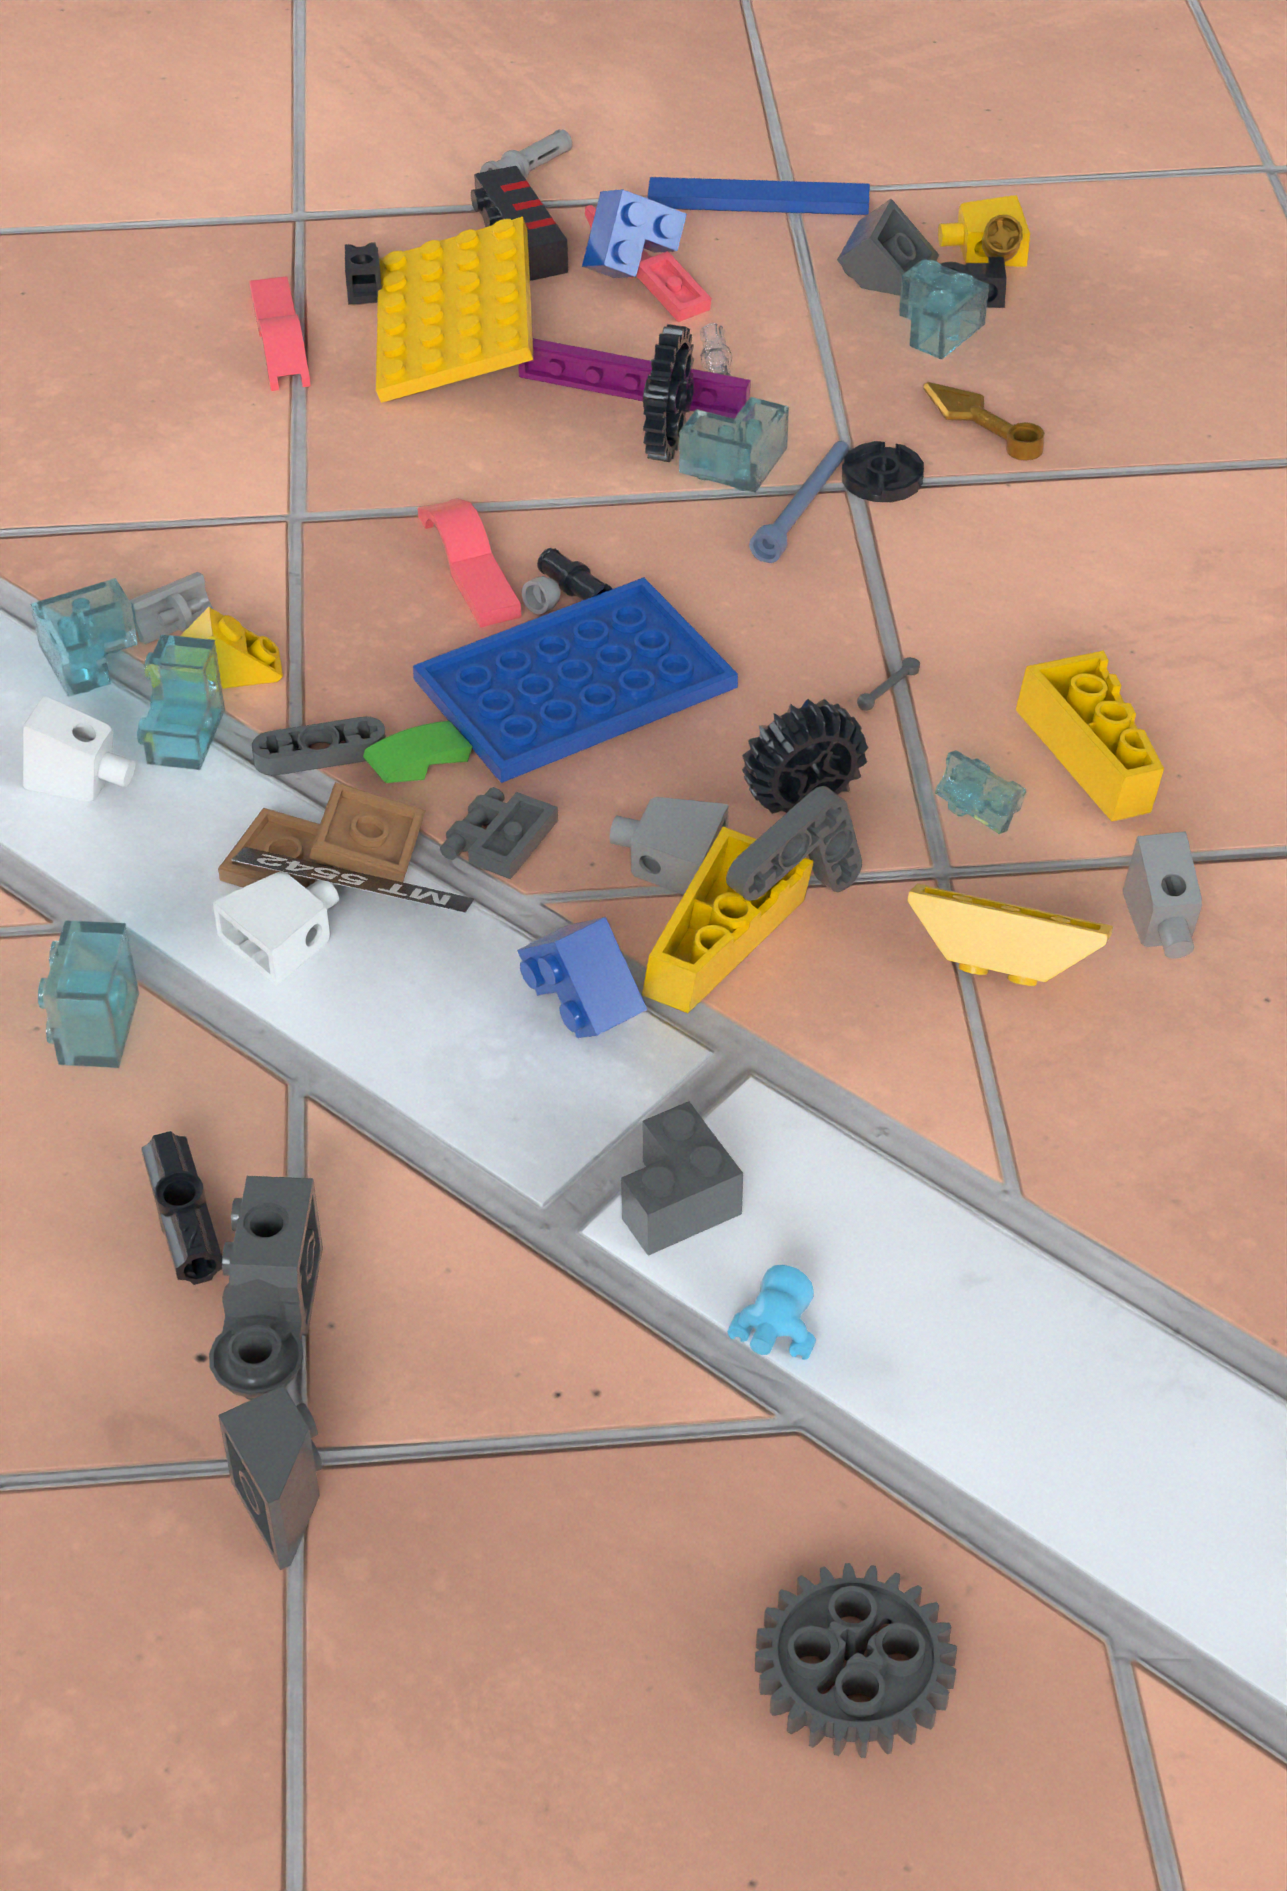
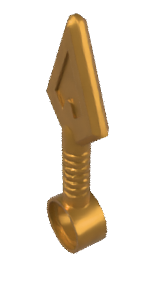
[923,382,1045,460]

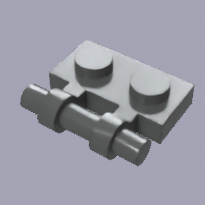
[440,787,558,879]

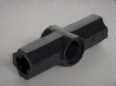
[141,1131,222,1285]

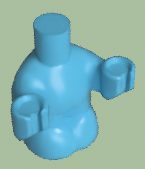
[727,1265,816,1360]

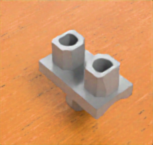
[128,572,213,644]

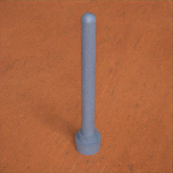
[749,441,849,563]

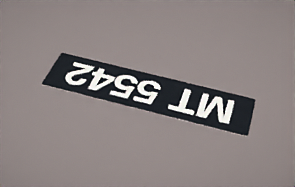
[232,847,474,913]

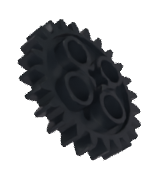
[643,324,694,462]

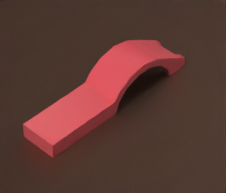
[585,205,712,322]
[249,276,311,391]
[417,498,521,628]

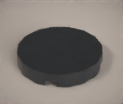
[842,441,924,503]

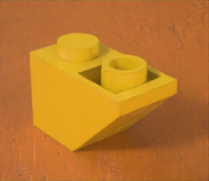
[175,607,283,690]

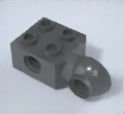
[209,1176,323,1400]

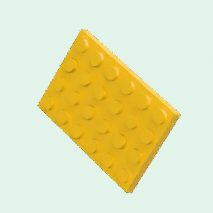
[376,217,533,403]

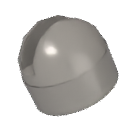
[522,576,561,614]

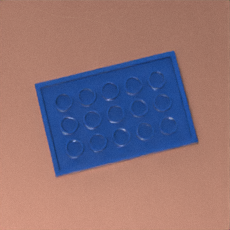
[413,577,738,783]

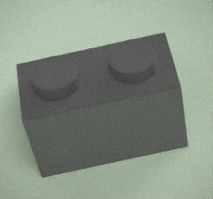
[837,199,939,298]
[218,1385,323,1570]

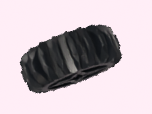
[742,699,869,814]

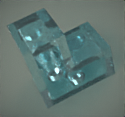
[899,258,989,359]
[679,397,789,493]
[30,578,138,697]
[137,634,225,770]

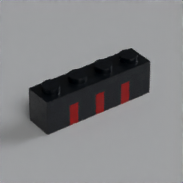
[471,165,568,281]

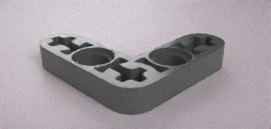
[726,786,862,901]

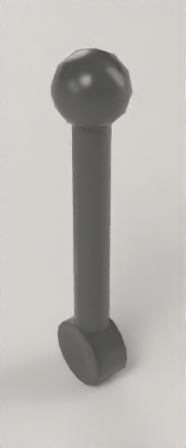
[857,657,920,711]

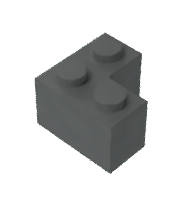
[621,1101,743,1256]

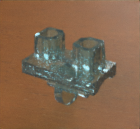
[935,750,1026,834]

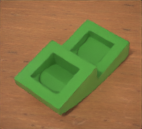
[363,721,473,783]

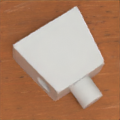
[23,695,135,802]
[213,872,339,986]

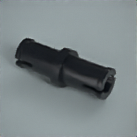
[537,548,612,600]

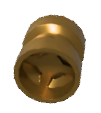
[982,215,1023,262]

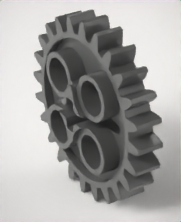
[755,1563,957,1758]

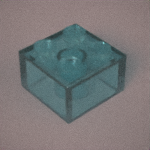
[38,920,139,1068]

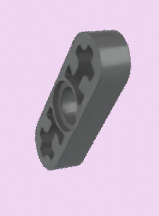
[252,716,386,776]

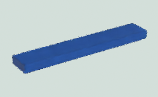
[648,177,870,215]

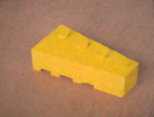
[1015,650,1164,822]
[642,826,814,1013]

